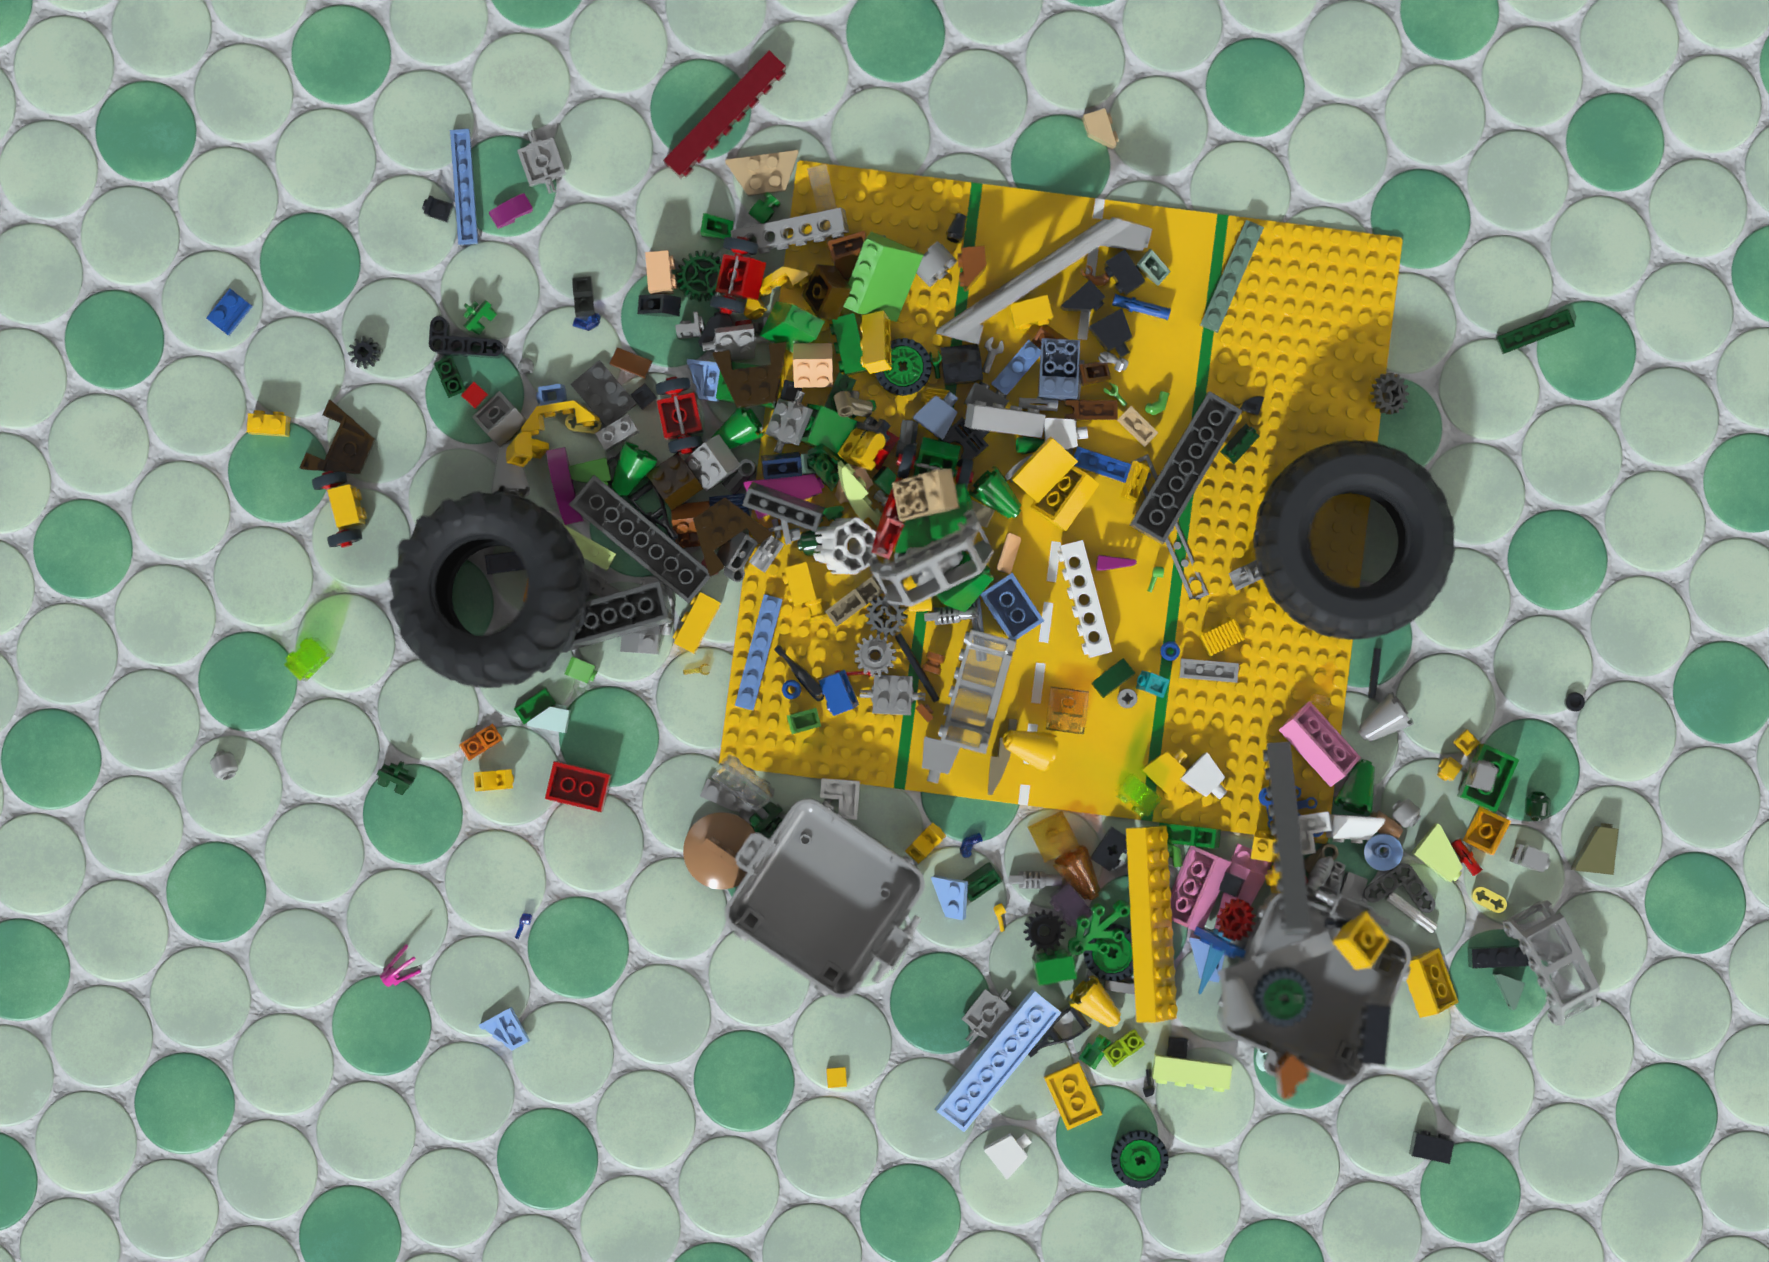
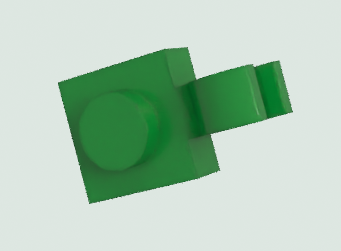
[1078,1034,1111,1070]

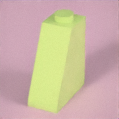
[1412,823,1463,882]

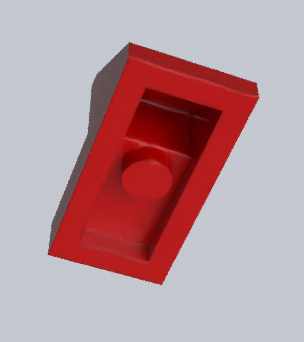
[873,431,899,471]

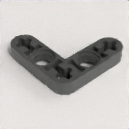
[1364,863,1435,913]

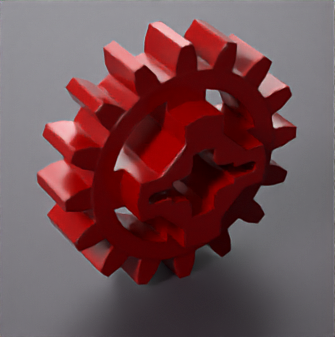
[1216,898,1256,941]

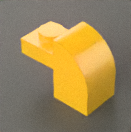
[506,431,549,467]
[473,769,514,792]
[905,822,947,864]

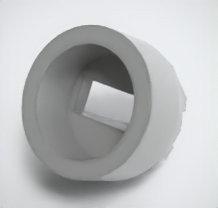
[518,358,534,373]

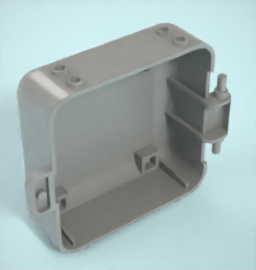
[725,798,924,998]
[1217,889,1411,1085]

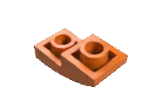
[459,723,503,761]

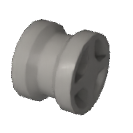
[1117,689,1137,708]

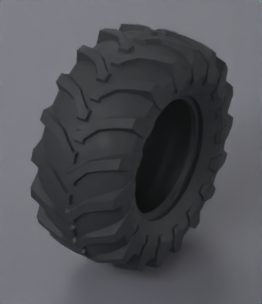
[388,491,590,688]

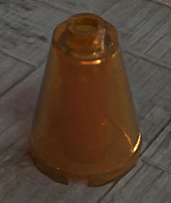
[1053,845,1100,900]

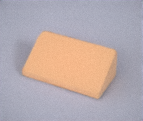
[996,533,1021,574]

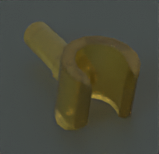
[683,664,710,675]

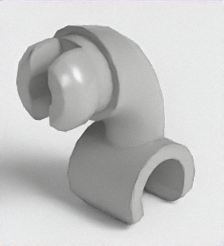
[1098,352,1129,372]

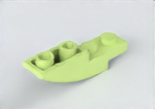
[838,460,882,527]

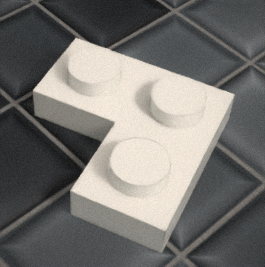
[820,778,860,820]
[1298,811,1332,855]

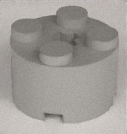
[916,241,957,287]

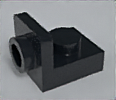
[422,195,454,223]

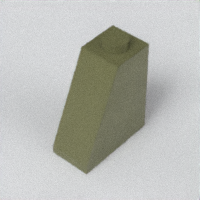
[1571,823,1618,875]

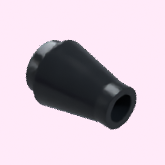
[946,213,967,244]

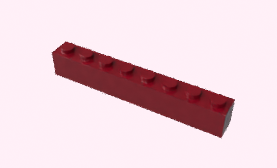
[663,50,786,179]

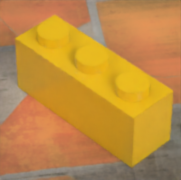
[860,311,892,374]
[672,592,722,654]

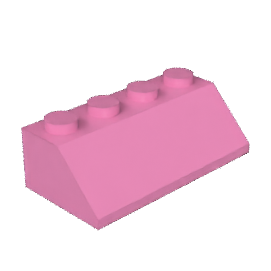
[1279,701,1361,787]
[1170,846,1232,931]

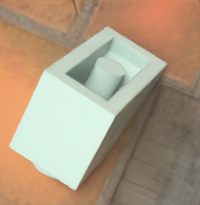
[527,704,571,733]

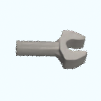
[982,337,1004,374]

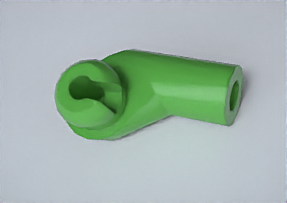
[1145,391,1169,415]
[1167,843,1183,868]

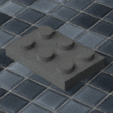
[570,360,637,427]

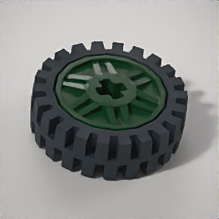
[1253,967,1313,1027]

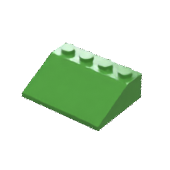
[843,231,924,322]

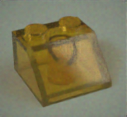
[1046,687,1089,735]
[1027,811,1080,862]

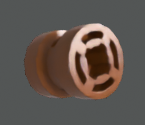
[922,651,946,675]

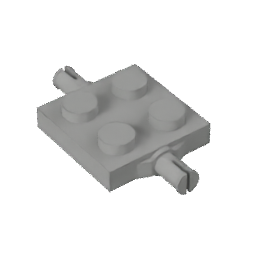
[517,130,566,194]
[702,324,768,361]
[765,390,813,454]
[860,675,925,715]
[961,988,1014,1044]

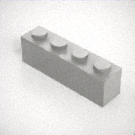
[964,401,1046,438]

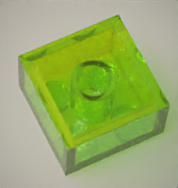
[284,637,334,681]
[1115,773,1162,817]

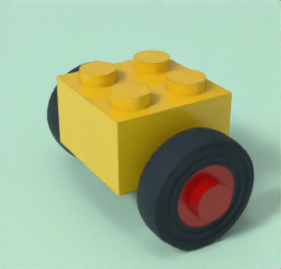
[312,471,367,548]

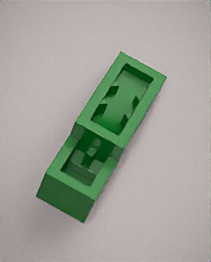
[1159,823,1221,849]

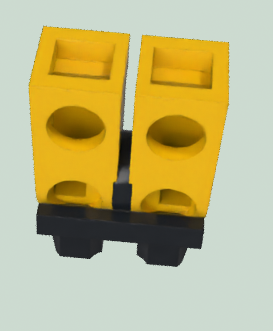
[837,416,891,470]

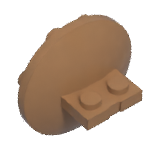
[683,812,756,889]

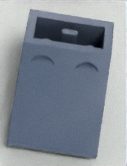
[1038,338,1080,401]

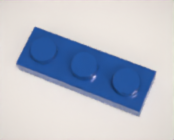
[1074,447,1132,483]
[1194,927,1246,959]

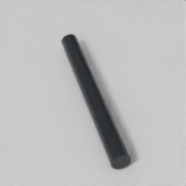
[895,633,940,702]

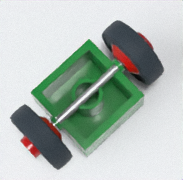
[897,437,974,487]

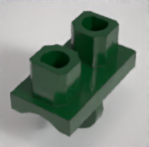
[377,761,415,795]
[749,799,783,834]

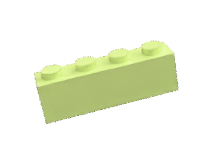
[1151,1054,1232,1092]

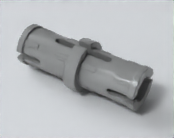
[1019,397,1058,412]

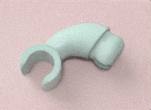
[1256,1048,1267,1072]

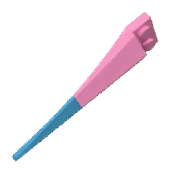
[1198,843,1272,995]

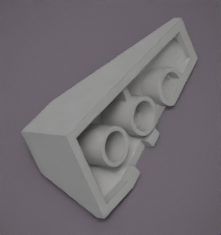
[620,577,663,654]

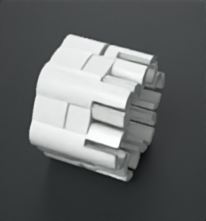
[813,518,877,574]

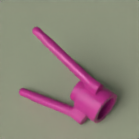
[379,945,421,987]

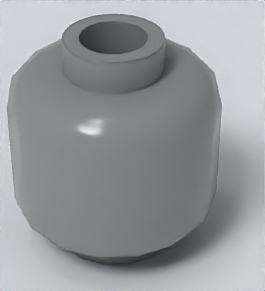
[210,751,238,781]
[1392,799,1421,828]

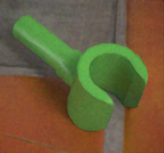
[1104,383,1127,406]
[1147,566,1164,592]

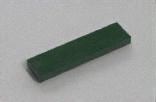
[1496,309,1575,354]

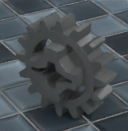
[1370,373,1409,415]
[865,595,908,637]

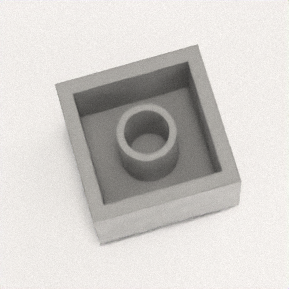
[684,434,741,491]

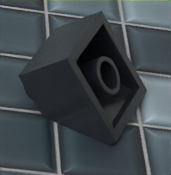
[940,344,983,386]

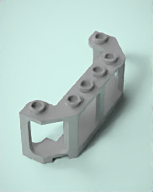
[867,509,994,606]

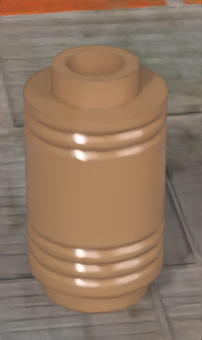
[1369,810,1404,839]

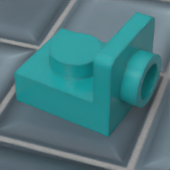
[1136,670,1170,698]

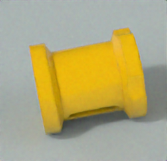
[805,599,826,622]

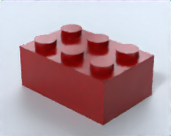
[545,761,612,812]

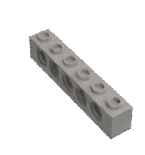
[731,207,849,257]

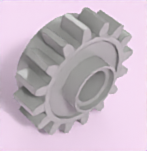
[854,634,896,677]

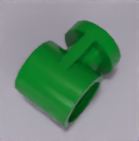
[748,192,781,224]

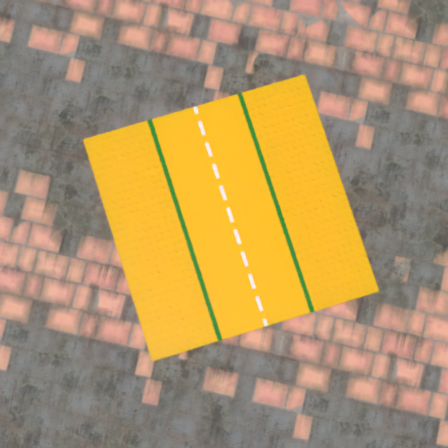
[719,161,1402,844]

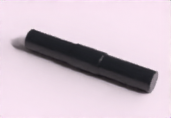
[1368,648,1381,698]

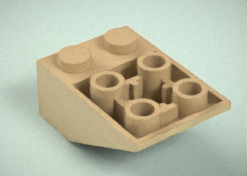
[892,469,959,521]

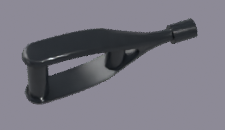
[628,480,678,540]
[774,645,824,701]
[1028,1006,1091,1058]

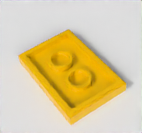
[1011,436,1078,503]
[1044,1061,1102,1130]

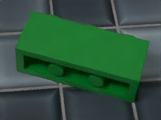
[829,313,867,376]

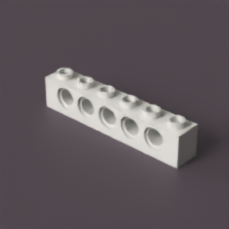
[1057,540,1112,658]

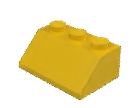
[1030,466,1099,531]
[1406,948,1459,1018]

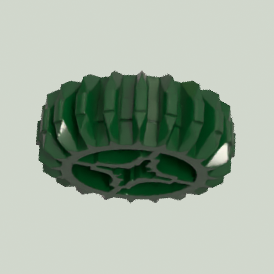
[676,250,722,302]

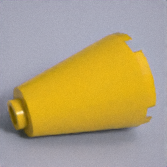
[1002,730,1059,771]
[1068,975,1121,1027]

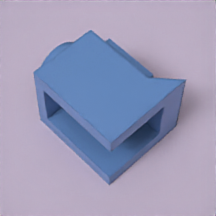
[536,384,567,406]

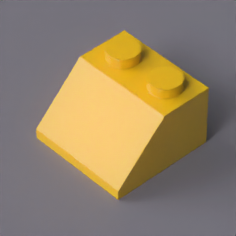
[1332,912,1389,970]

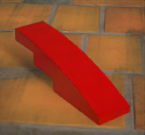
[871,477,905,559]

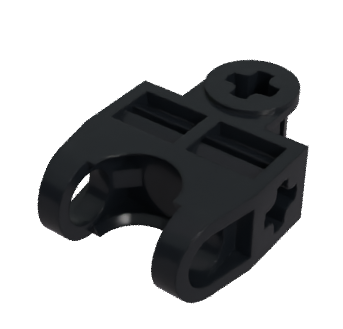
[941,417,991,467]

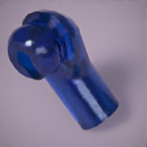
[573,313,601,331]
[960,833,983,858]

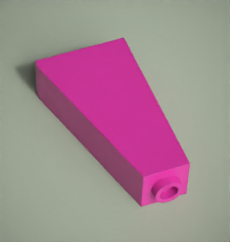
[744,474,824,519]

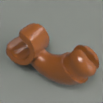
[1080,265,1110,286]

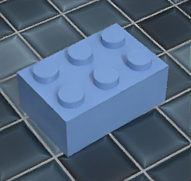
[980,573,1044,640]

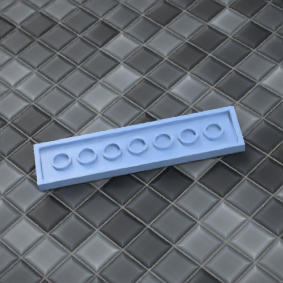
[935,989,1062,1132]

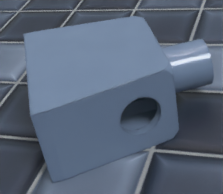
[913,392,958,440]

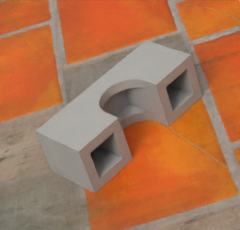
[1510,843,1551,872]

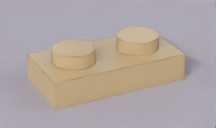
[1117,406,1158,447]

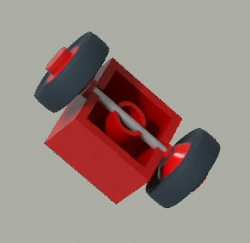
[710,236,766,314]
[656,376,703,454]

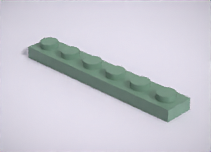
[1200,220,1264,333]

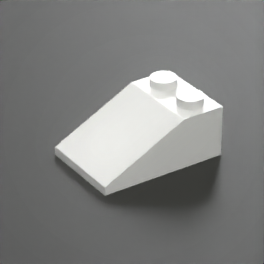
[1326,814,1385,843]

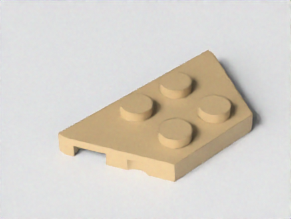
[725,150,799,196]

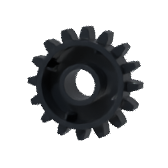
[1023,909,1066,952]

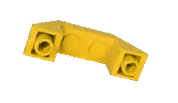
[744,266,811,320]
[521,400,600,436]

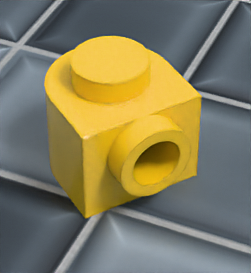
[1437,756,1463,781]

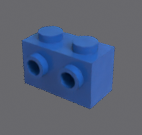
[819,669,859,716]

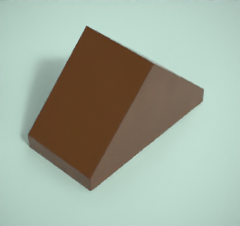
[1079,362,1111,386]

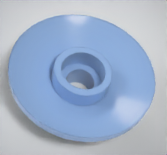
[1364,834,1403,871]

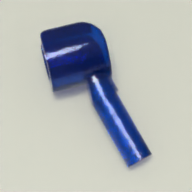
[515,913,532,939]

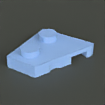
[687,359,720,402]
[478,1007,530,1051]

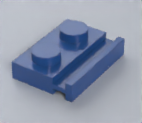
[206,289,253,336]

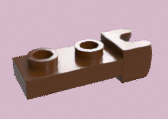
[1064,400,1118,421]

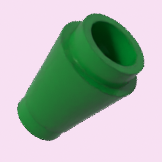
[1016,435,1045,454]

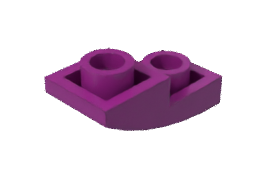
[489,193,533,229]

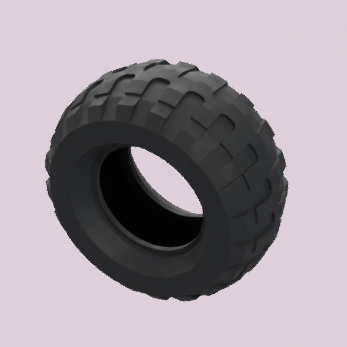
[1253,440,1455,640]

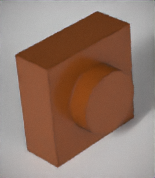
[916,703,934,722]

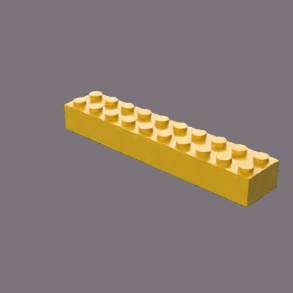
[1126,826,1178,1023]

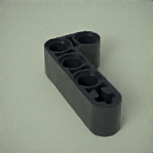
[429,316,505,359]

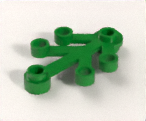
[1068,900,1130,955]

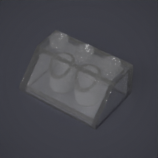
[711,754,775,811]

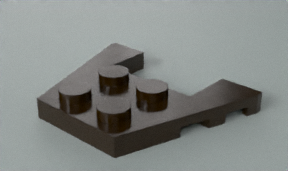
[712,342,787,408]
[299,400,376,474]
[693,497,773,577]

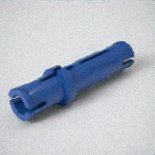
[1112,294,1171,320]

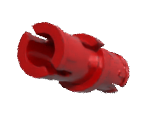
[1451,838,1483,876]

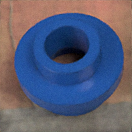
[1160,641,1180,661]
[782,680,801,699]

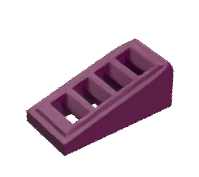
[1096,555,1137,571]

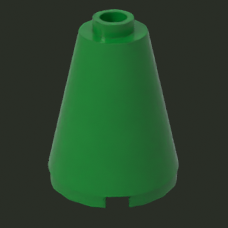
[711,407,765,449]
[611,441,658,497]
[969,466,1021,518]
[1334,759,1375,815]

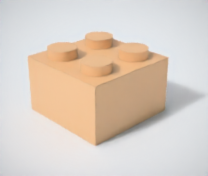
[645,250,677,295]
[793,343,833,388]

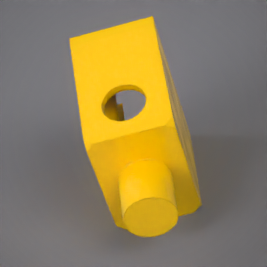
[1141,749,1188,796]

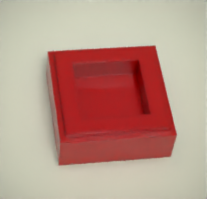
[461,382,488,409]

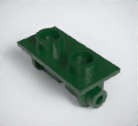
[824,372,856,413]
[1220,424,1260,464]
[807,452,840,491]

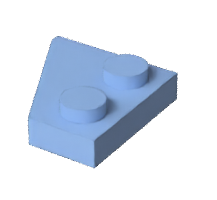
[931,875,968,920]
[1189,937,1225,983]

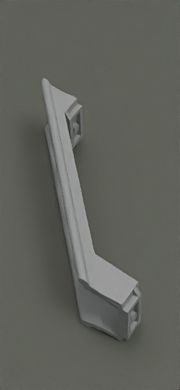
[936,218,1152,344]

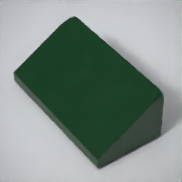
[963,862,1002,902]

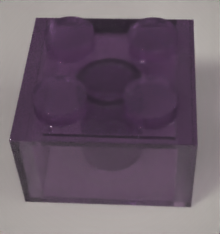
[1049,881,1093,928]

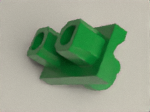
[463,300,497,335]

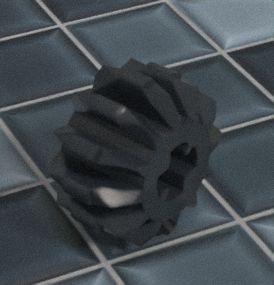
[348,336,381,369]

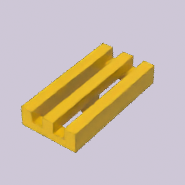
[1121,460,1150,503]

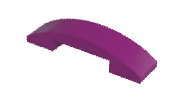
[546,447,584,525]

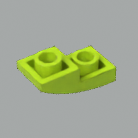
[1102,1029,1146,1067]

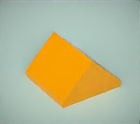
[1462,807,1511,856]

